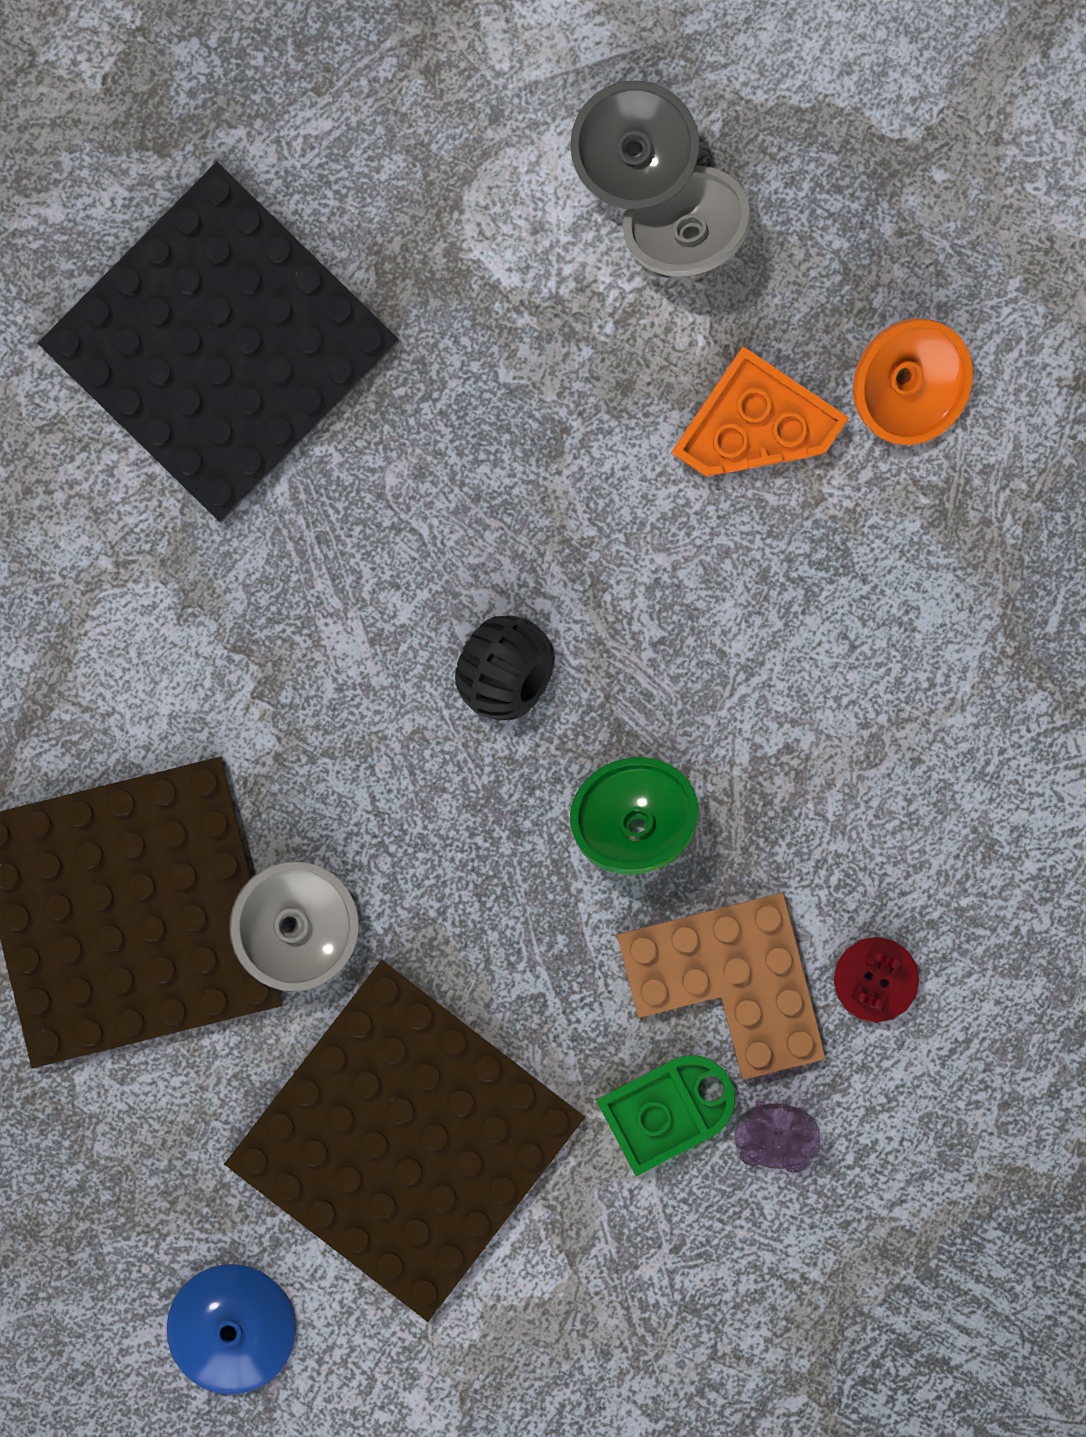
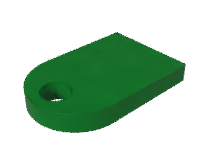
[596,1055,735,1176]

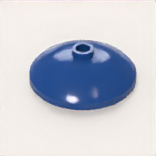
[166,1264,296,1394]

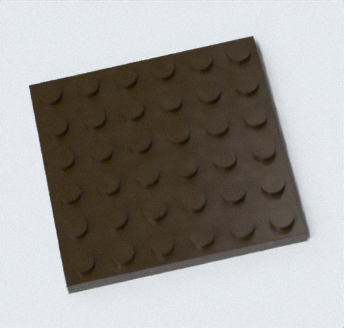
[0,756,283,1069]
[224,959,585,1322]

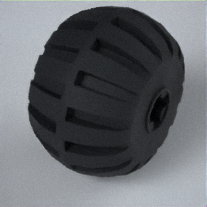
[455,615,555,721]

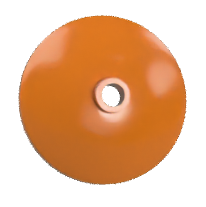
[853,318,973,445]

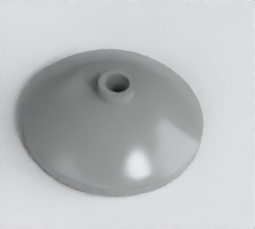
[623,166,751,276]
[230,861,359,991]

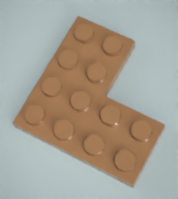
[617,892,826,1080]

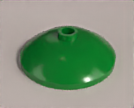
[570,757,699,875]

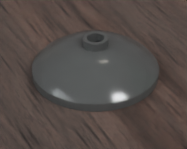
[570,80,699,210]

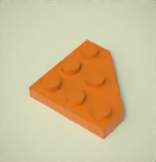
[671,346,849,477]

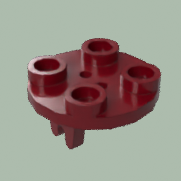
[833,937,920,1023]

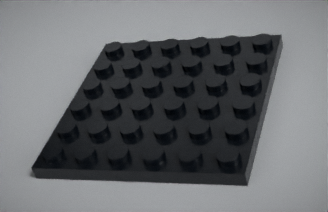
[37,161,400,523]

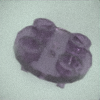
[735,1100,820,1173]

